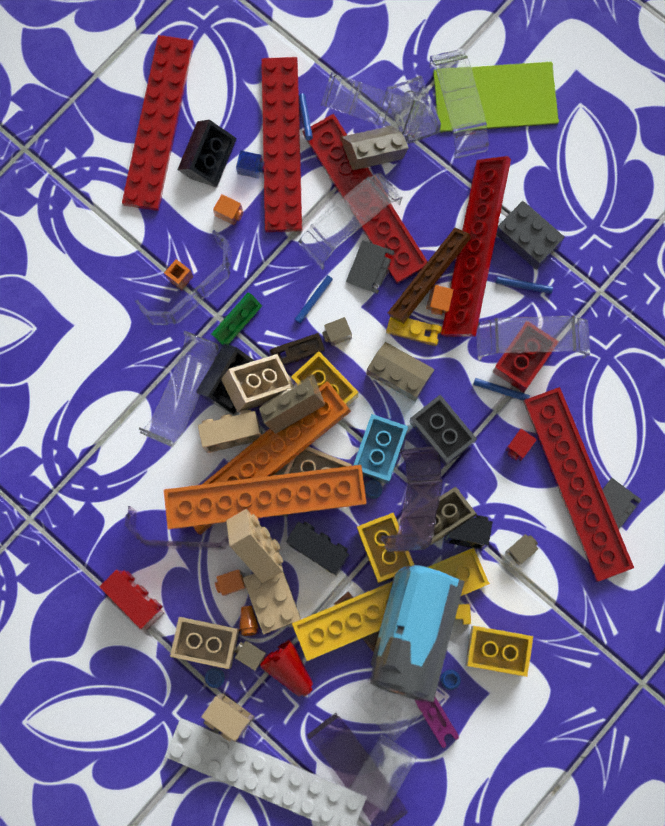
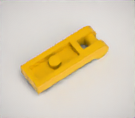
[386,317,442,346]

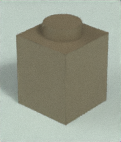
[322,317,352,347]
[506,534,539,565]
[235,641,267,671]

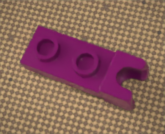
[414,697,460,748]

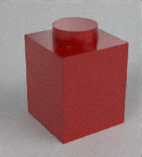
[505,429,537,461]

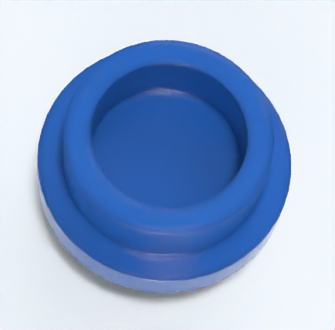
[364,480,383,499]
[205,668,225,688]
[440,670,461,690]

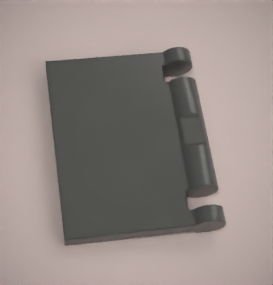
[346,240,394,294]
[602,478,641,529]

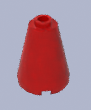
[260,640,313,697]

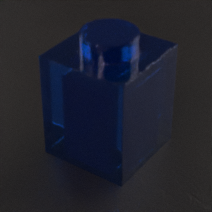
[236,150,265,179]

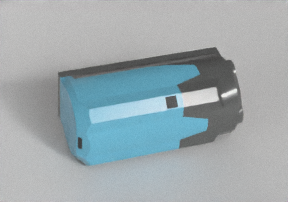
[370,565,464,702]

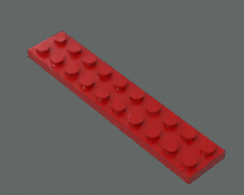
[122,35,194,211]
[261,57,302,232]
[302,114,428,284]
[441,156,511,337]
[523,387,634,582]

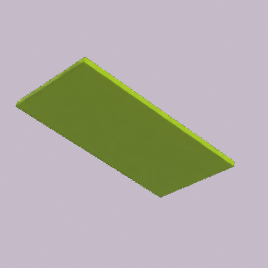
[433,61,559,132]

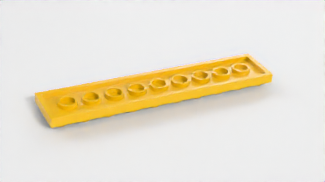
[292,548,490,661]

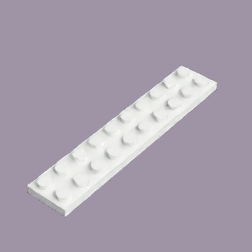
[165,718,367,826]

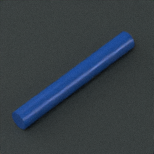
[299,94,313,141]
[294,275,333,324]
[496,276,553,294]
[473,378,530,401]

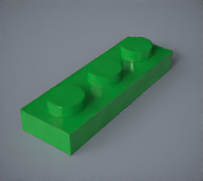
[211,292,262,346]

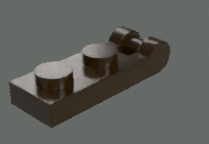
[269,332,325,366]

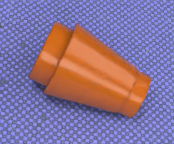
[239,606,259,636]

